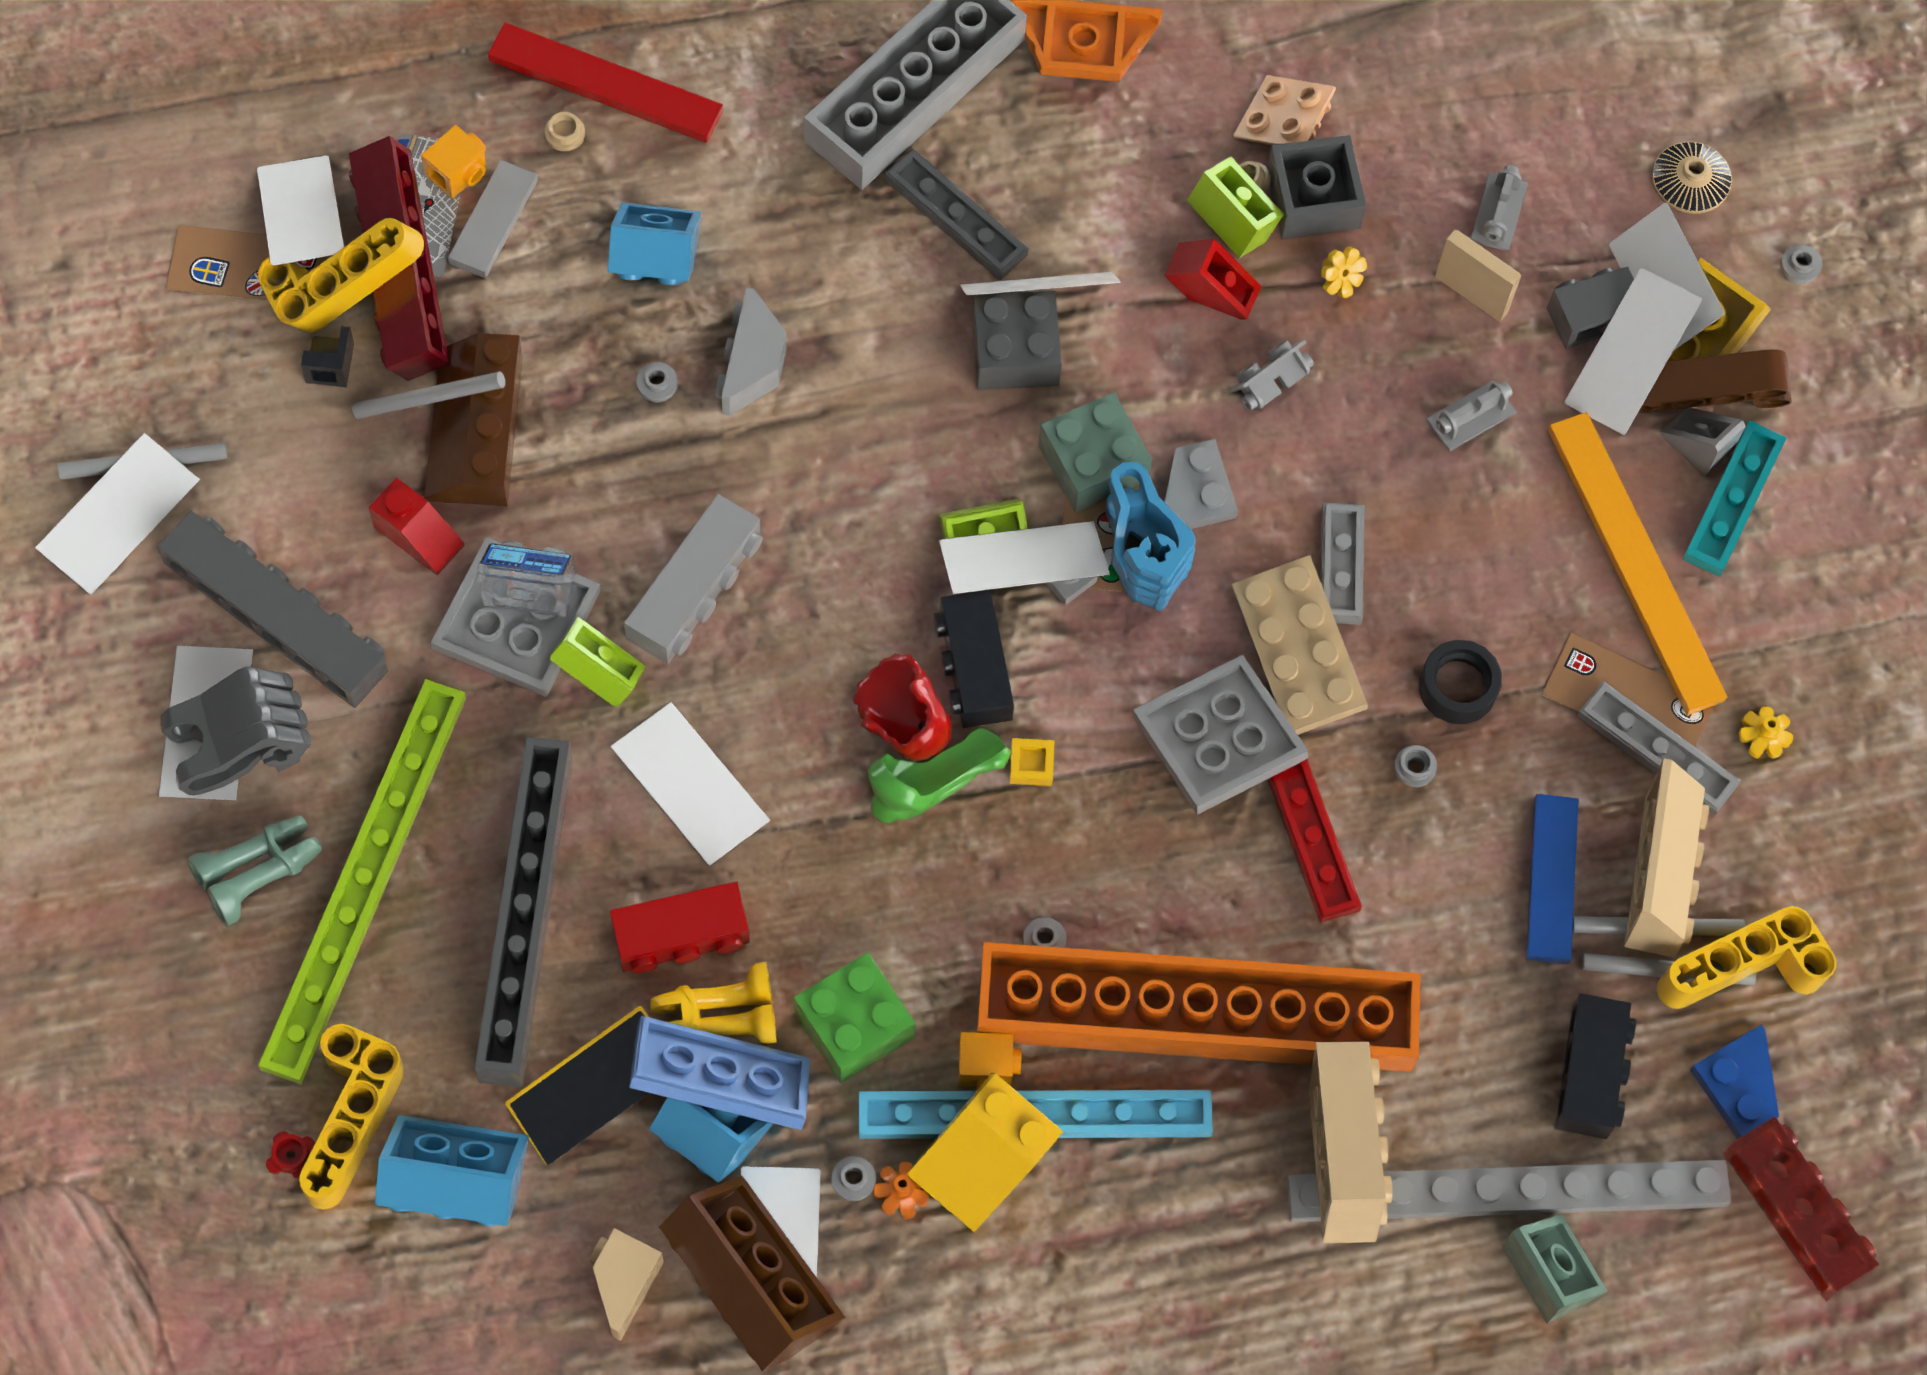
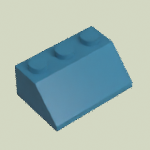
[375,1115,529,1226]

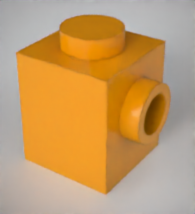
[421,125,487,200]
[958,1032,1022,1091]

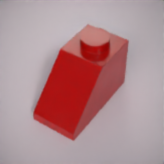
[1164,239,1262,320]
[369,477,465,575]

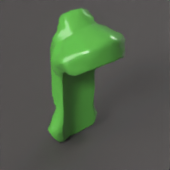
[868,728,1011,823]

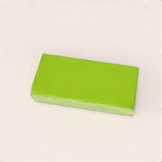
[938,499,1028,539]
[550,617,646,707]

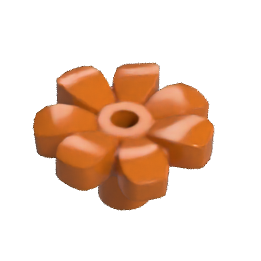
[873,1161,929,1219]

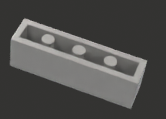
[624,494,763,664]

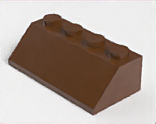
[424,333,523,506]
[659,1176,846,1371]

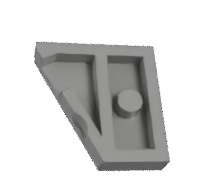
[1165,439,1238,529]

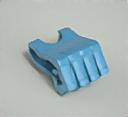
[1106,462,1196,611]

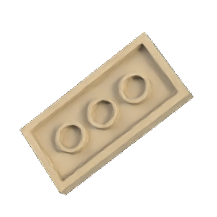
[1232,555,1368,735]

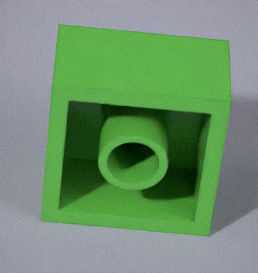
[794,952,915,1083]

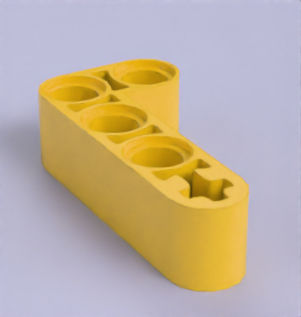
[258,218,424,333]
[1657,906,1836,1009]
[299,1024,404,1210]

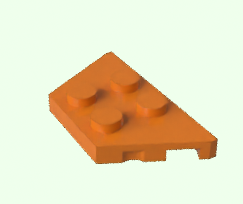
[1011,0,1163,82]

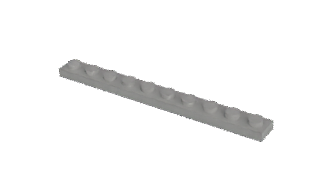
[1287,1160,1731,1222]

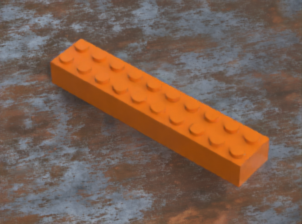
[977,942,1421,1072]

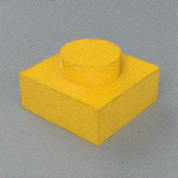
[1010,738,1055,786]

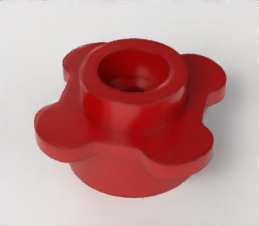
[266,1131,315,1180]

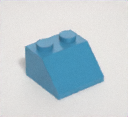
[608,202,702,285]
[649,1097,774,1183]

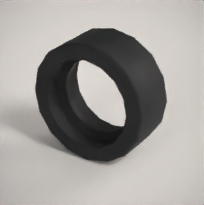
[1419,640,1502,724]

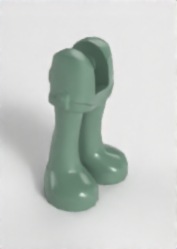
[186,815,322,927]

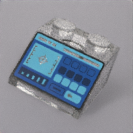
[477,541,576,617]

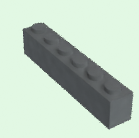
[157,511,388,708]

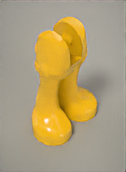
[650,962,777,1044]

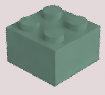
[1038,392,1152,513]

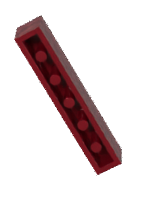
[349,136,450,381]

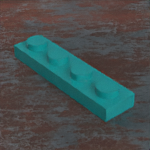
[1682,420,1787,577]

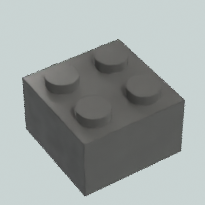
[1267,135,1366,239]
[972,291,1062,390]

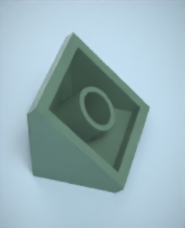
[1502,1214,1608,1324]

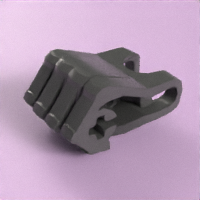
[160,667,311,796]

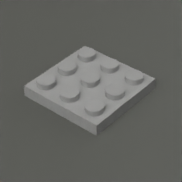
[431,537,601,697]
[1133,655,1308,815]

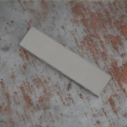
[1577,681,1741,817]

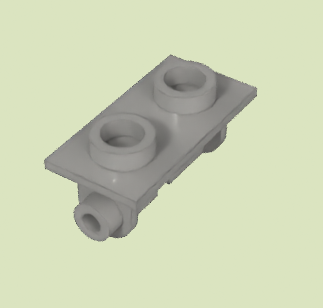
[1471,165,1528,252]
[1228,340,1314,411]
[1426,380,1517,452]

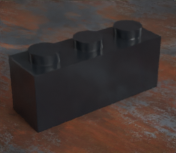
[933,589,1014,728]
[1555,993,1636,1139]

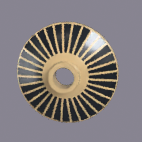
[1652,142,1732,214]

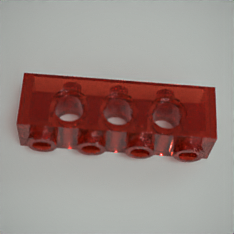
[1723,1116,1880,1302]

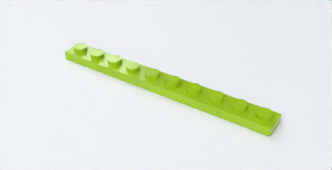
[258,679,466,1085]

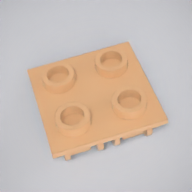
[1233,75,1336,145]

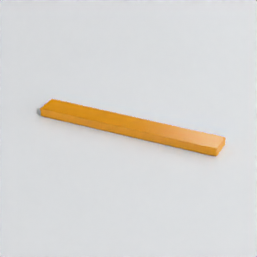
[1548,412,1727,716]

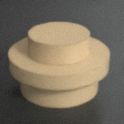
[545,112,585,151]

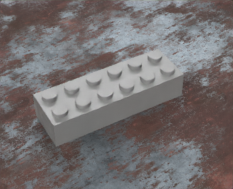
[804,0,1027,190]

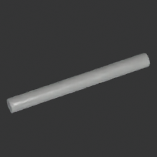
[352,371,505,419]
[58,443,228,480]
[1572,916,1746,936]
[1581,953,1756,985]

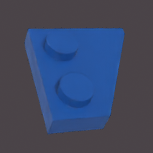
[1690,1024,1779,1142]

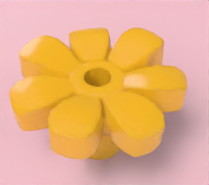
[1321,246,1367,298]
[1739,707,1793,759]

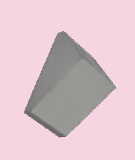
[1660,408,1746,476]

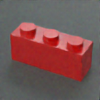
[610,881,750,974]

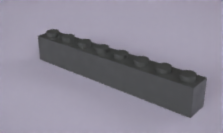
[475,737,572,1088]

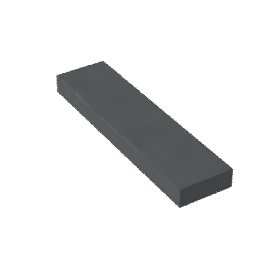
[884,148,1029,280]

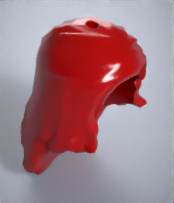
[853,653,952,762]

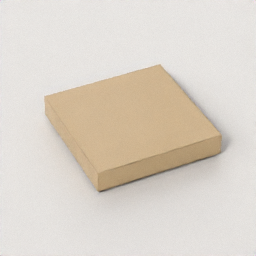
[1435,229,1521,322]

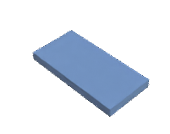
[629,1016,810,1130]

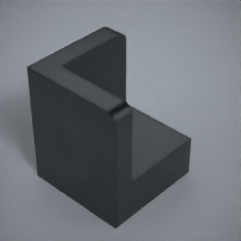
[301,326,354,388]

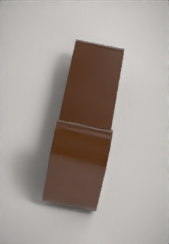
[1638,349,1792,413]

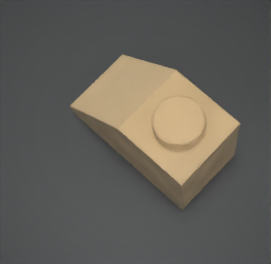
[590,1228,664,1341]

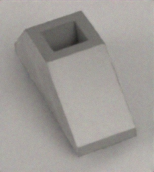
[715,288,787,416]

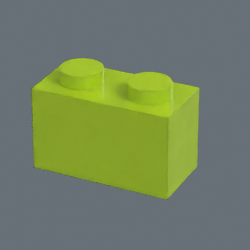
[1187,157,1284,259]

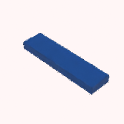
[1526,794,1579,964]

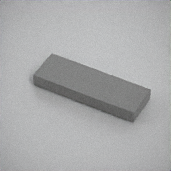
[448,160,538,279]
[1320,502,1365,625]

